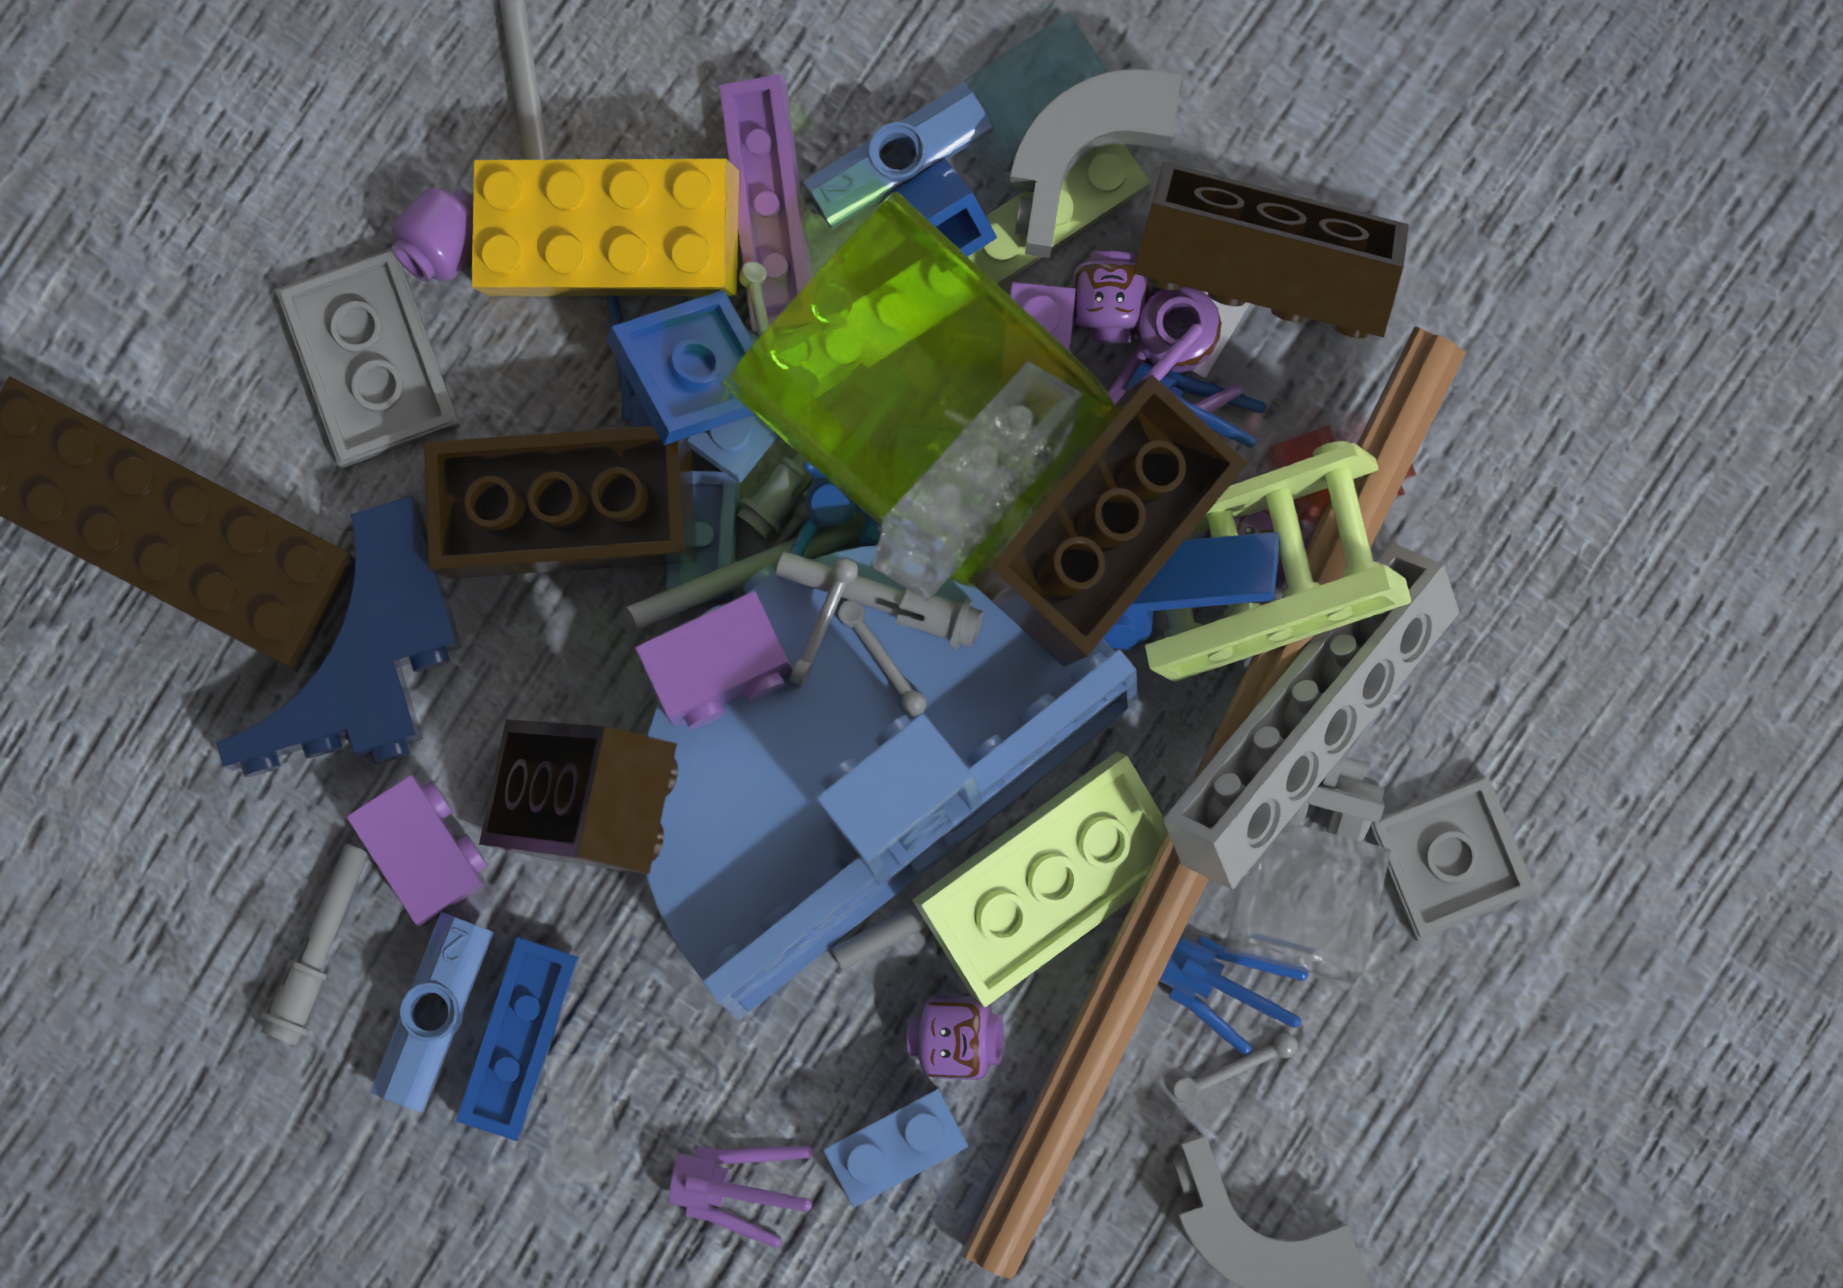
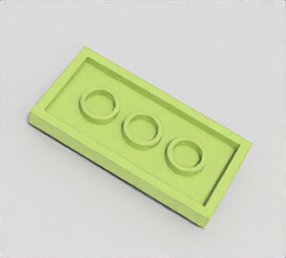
[912,751,1167,1008]

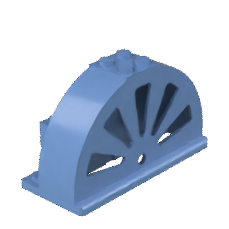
[646,544,1138,1020]

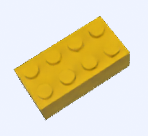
[472,159,739,296]

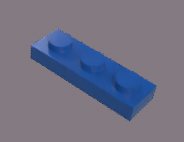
[456,937,580,1141]

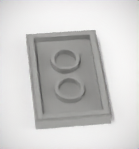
[276,248,460,469]

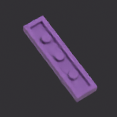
[719,74,819,336]

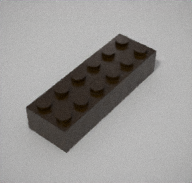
[0,376,355,672]

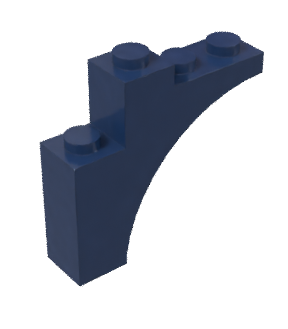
[216,496,462,777]

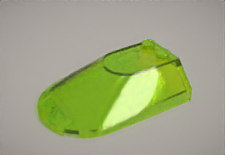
[720,191,1115,589]

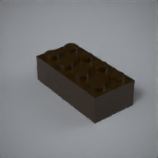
[1133,162,1409,338]
[967,375,1248,667]
[424,426,697,579]
[479,719,678,874]

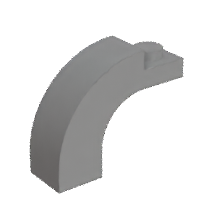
[1009,69,1182,258]
[1172,1135,1370,1288]

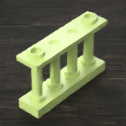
[1145,441,1412,682]

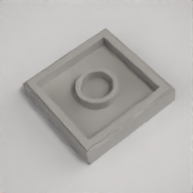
[1370,774,1537,941]

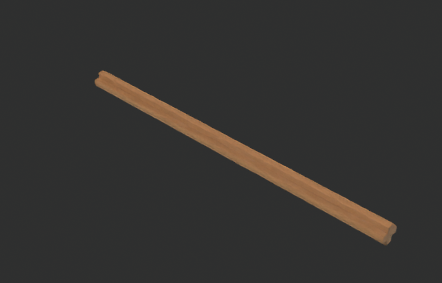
[960,327,1466,1280]

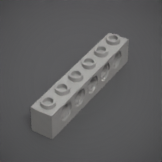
[1163,543,1460,890]

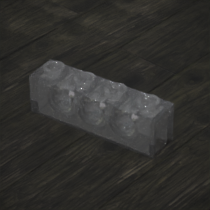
[873,361,1082,601]

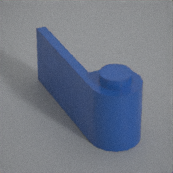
[1103,532,1280,649]

